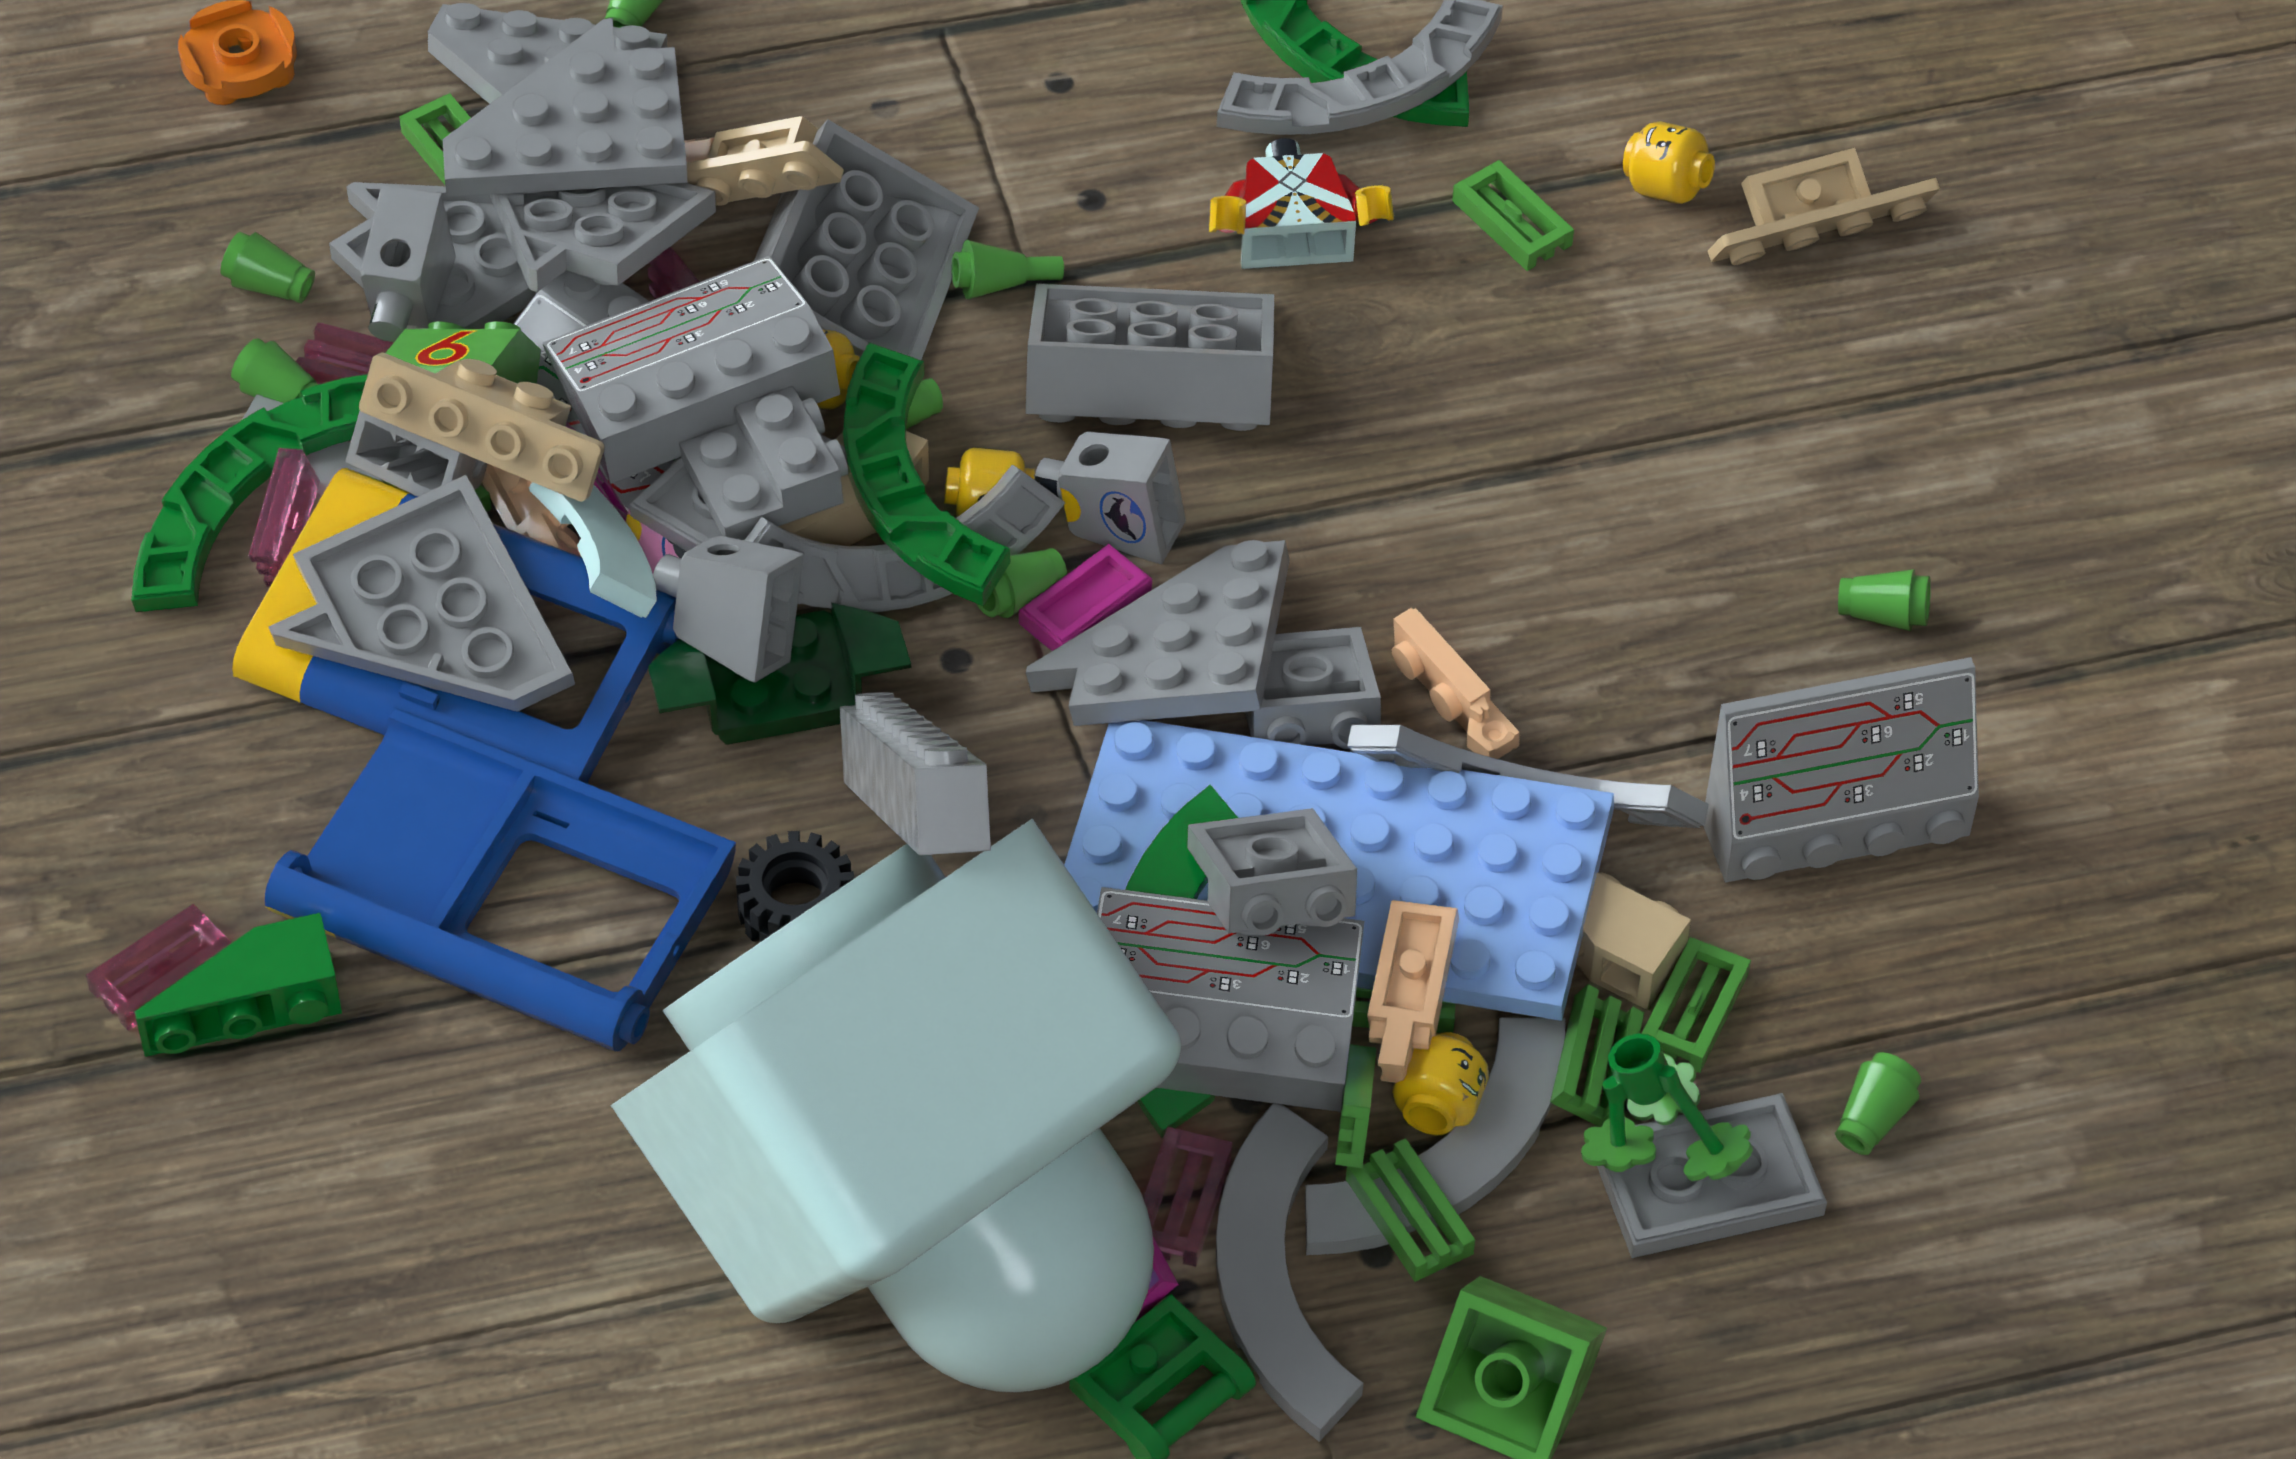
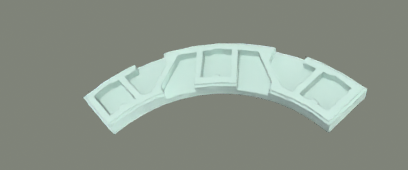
[529,482,657,618]

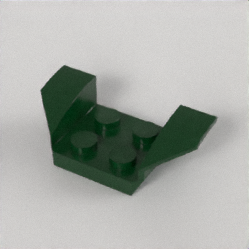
[648,602,911,745]

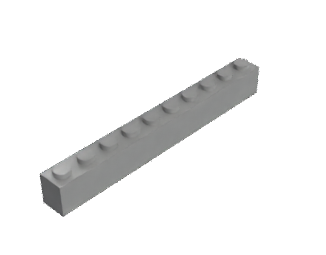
[840,692,991,855]

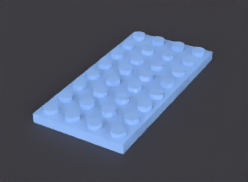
[1064,720,1614,1021]

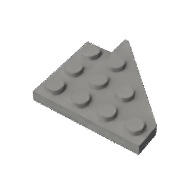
[428,3,667,104]
[269,475,575,712]
[1026,540,1290,726]

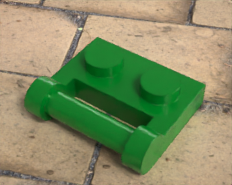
[1069,1294,1256,1459]

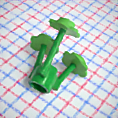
[1581,1033,1753,1181]

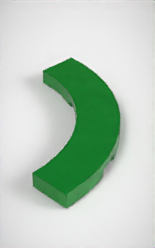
[1240,0,1470,127]
[843,342,1011,606]
[131,374,368,612]
[1125,784,1238,1138]

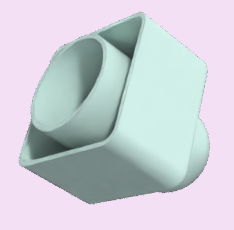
[611,819,1181,1392]

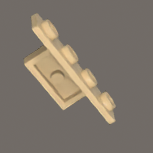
[687,116,844,206]
[1707,148,1940,265]
[359,352,605,502]

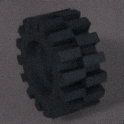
[736,831,854,942]

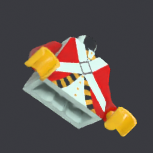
[1209,138,1394,269]

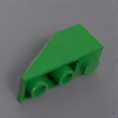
[134,913,342,1057]

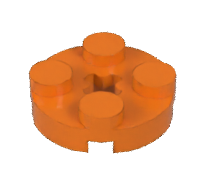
[178,0,297,105]

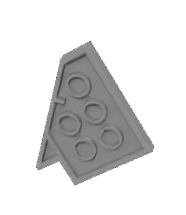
[442,18,687,197]
[329,182,537,329]
[490,183,716,292]

